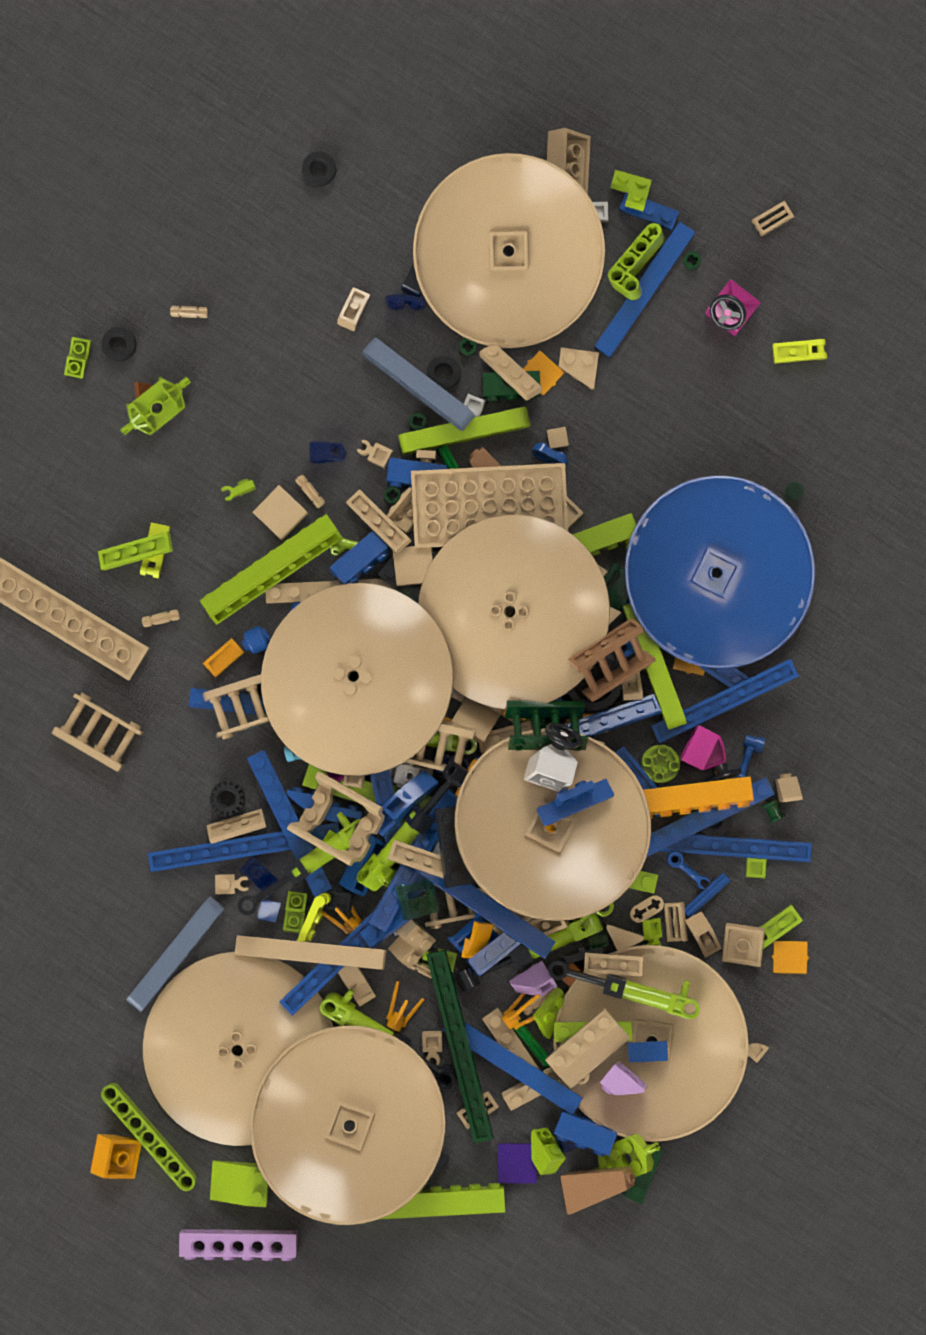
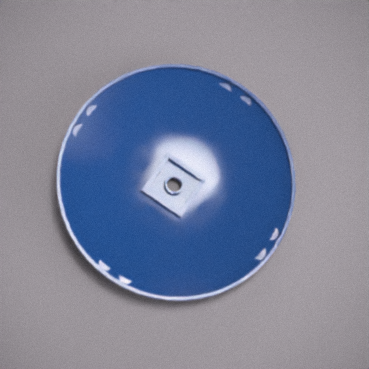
[624,476,815,668]

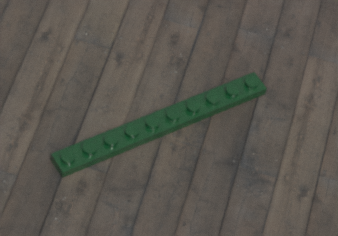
[426,949,494,1143]

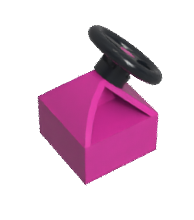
[705,279,761,336]
[679,725,742,782]

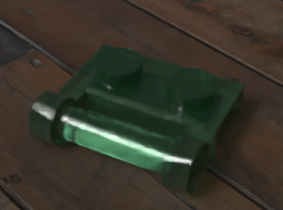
[604,562,629,612]
[396,879,439,920]

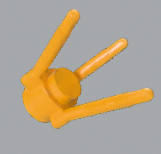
[321,905,362,935]
[386,981,424,1032]
[501,993,540,1030]

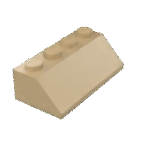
[547,128,591,195]
[545,1008,630,1088]

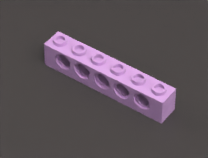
[179,1229,298,1261]

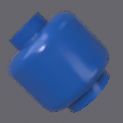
[241,626,271,654]

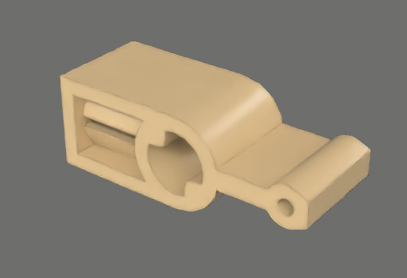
[338,966,376,1006]

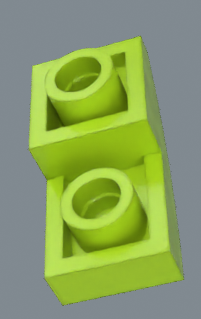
[64,337,92,379]
[283,891,307,934]

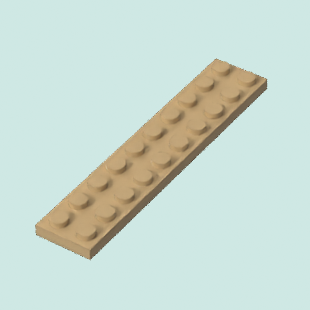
[0,558,150,681]

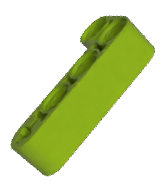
[608,223,665,300]

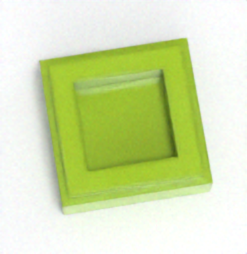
[745,858,767,878]

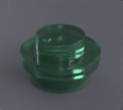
[784,482,804,501]

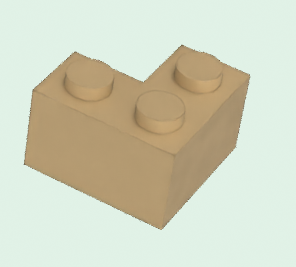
[388,919,436,969]

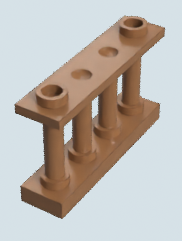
[568,618,656,702]

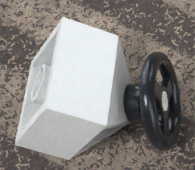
[523,723,582,792]

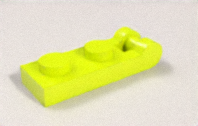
[772,339,827,364]
[140,523,171,579]
[297,892,331,942]

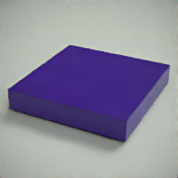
[498,1143,537,1183]

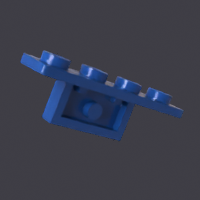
[537,779,614,826]

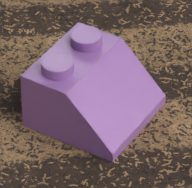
[600,1061,648,1095]

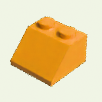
[90,1134,141,1179]

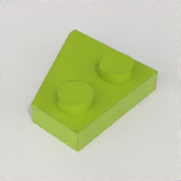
[533,987,565,1039]

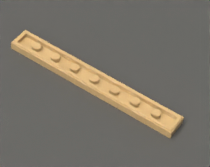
[234,935,386,970]

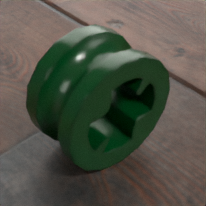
[683,251,701,270]
[459,338,477,356]
[409,413,426,431]
[384,486,401,504]

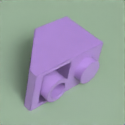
[509,961,557,996]

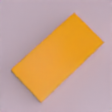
[203,638,245,678]

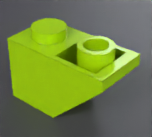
[531,1128,566,1175]

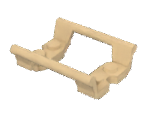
[287,772,385,866]

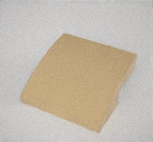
[253,485,308,540]

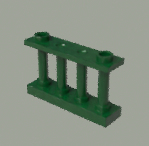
[505,700,588,751]

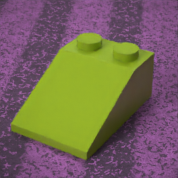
[210,1160,269,1207]

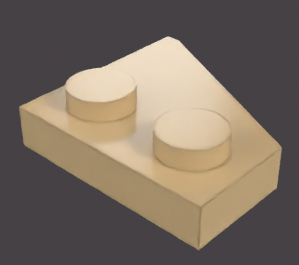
[558,348,599,390]

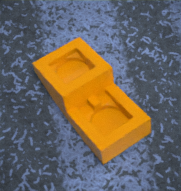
[461,921,494,958]

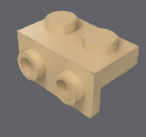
[387,487,414,535]

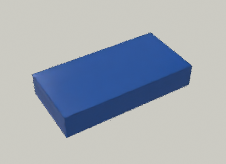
[628,1041,668,1063]

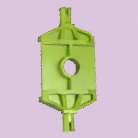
[120,377,191,436]
[591,1134,660,1177]

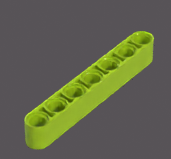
[398,407,531,455]
[622,603,687,730]
[101,1083,197,1191]

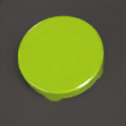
[641,745,680,783]

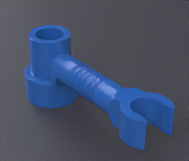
[736,735,766,778]
[667,851,710,889]

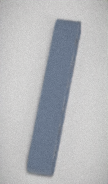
[362,338,475,431]
[126,896,225,1012]

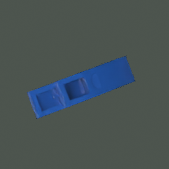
[378,770,439,838]
[287,787,363,823]

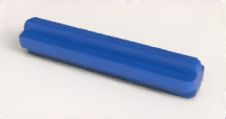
[685,873,730,918]

